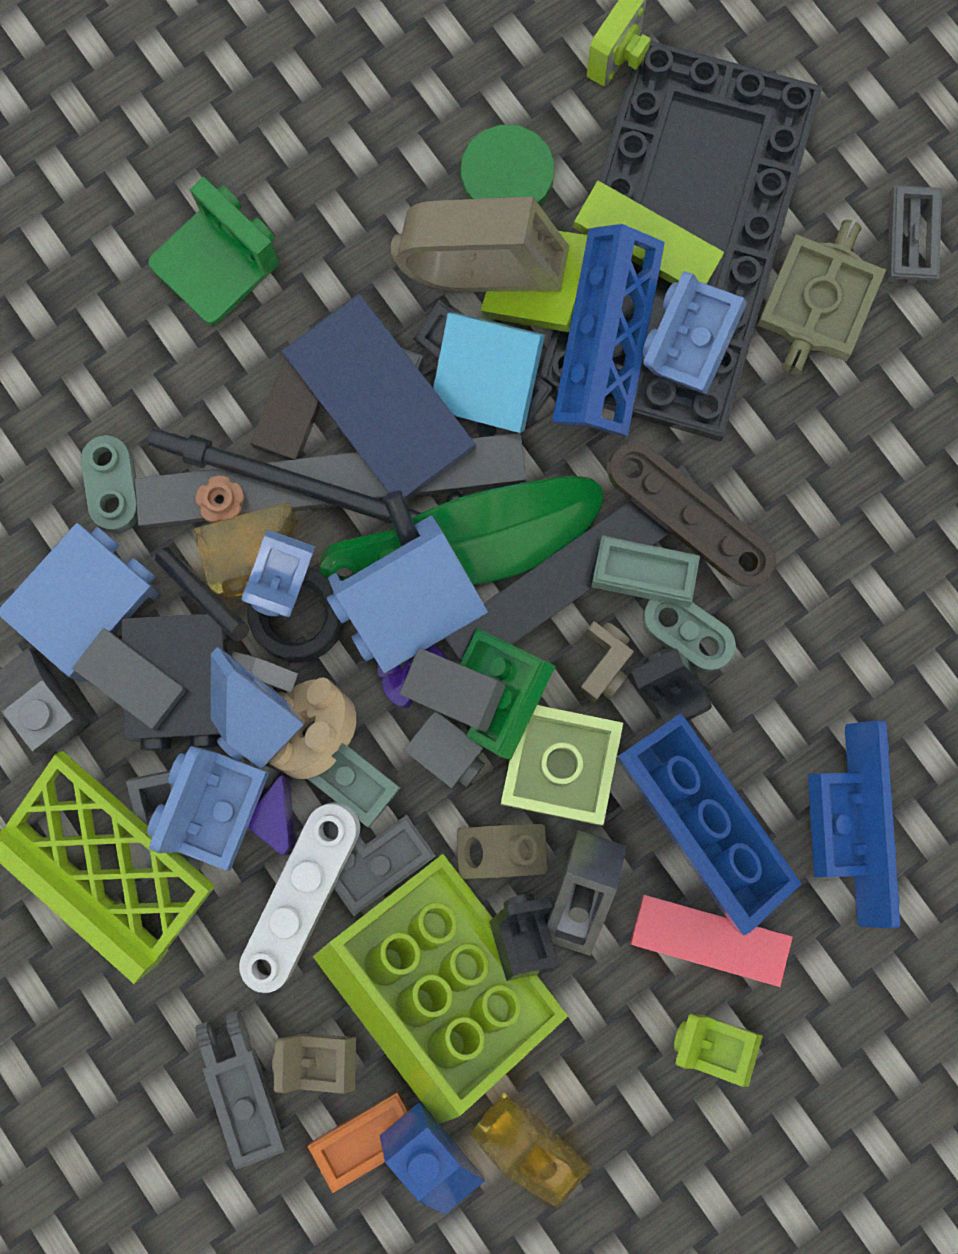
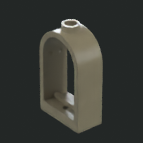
[391,196,569,292]

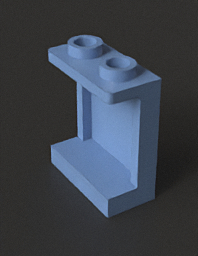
[327,515,488,673]
[0,523,161,682]

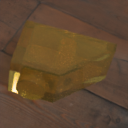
[193,501,298,597]
[470,1093,592,1208]

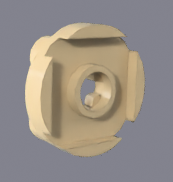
[268,678,356,779]

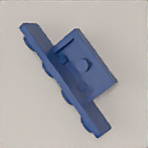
[808,720,900,929]

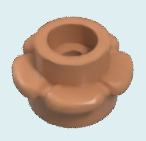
[195,475,245,523]

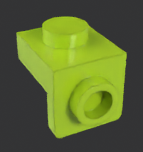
[674,1014,763,1087]

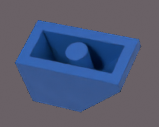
[379,1102,485,1215]

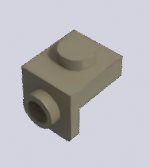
[579,621,634,703]
[272,1033,356,1094]

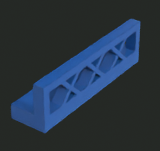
[552,224,665,436]

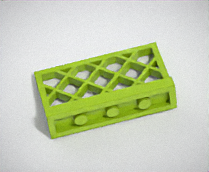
[0,751,215,984]

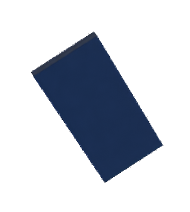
[282,294,477,501]

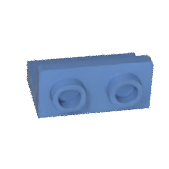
[643,271,747,394]

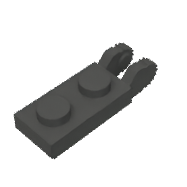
[195,1010,288,1170]

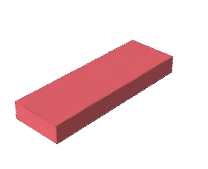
[630,894,793,987]

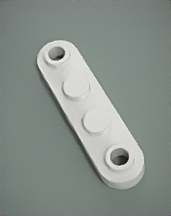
[239,802,360,993]

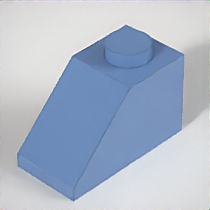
[211,647,304,769]

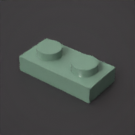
[308,743,401,828]

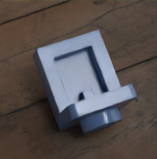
[241,529,315,617]

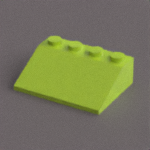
[313,854,568,1124]

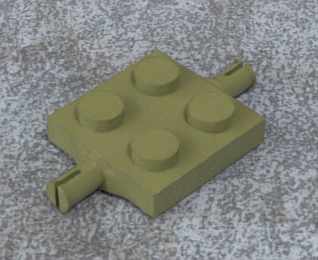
[757,219,886,375]

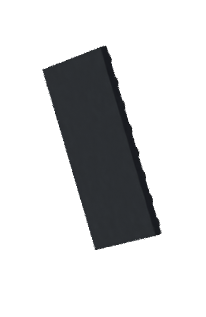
[540,40,823,441]

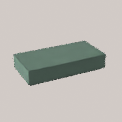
[591,535,700,607]

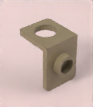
[457,824,548,879]

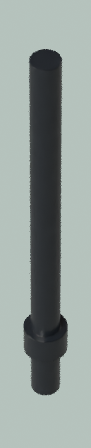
[148,427,422,524]

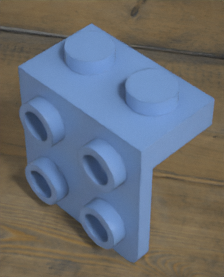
[147,746,269,871]

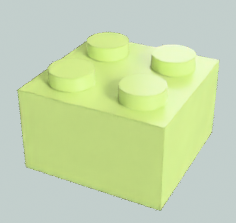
[501,705,623,826]

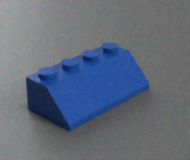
[616,713,801,936]

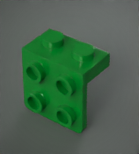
[149,176,280,325]

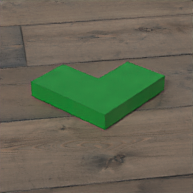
[460,628,556,760]

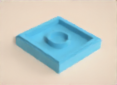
[433,312,545,433]

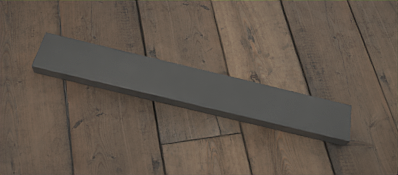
[135,433,526,529]

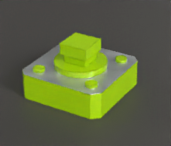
[587,0,651,87]

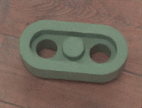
[81,435,138,533]
[643,600,736,672]

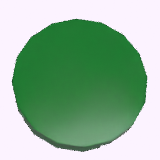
[461,124,554,206]

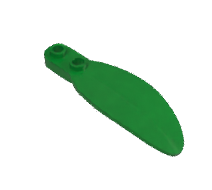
[320,476,603,585]

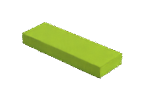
[572,181,724,284]

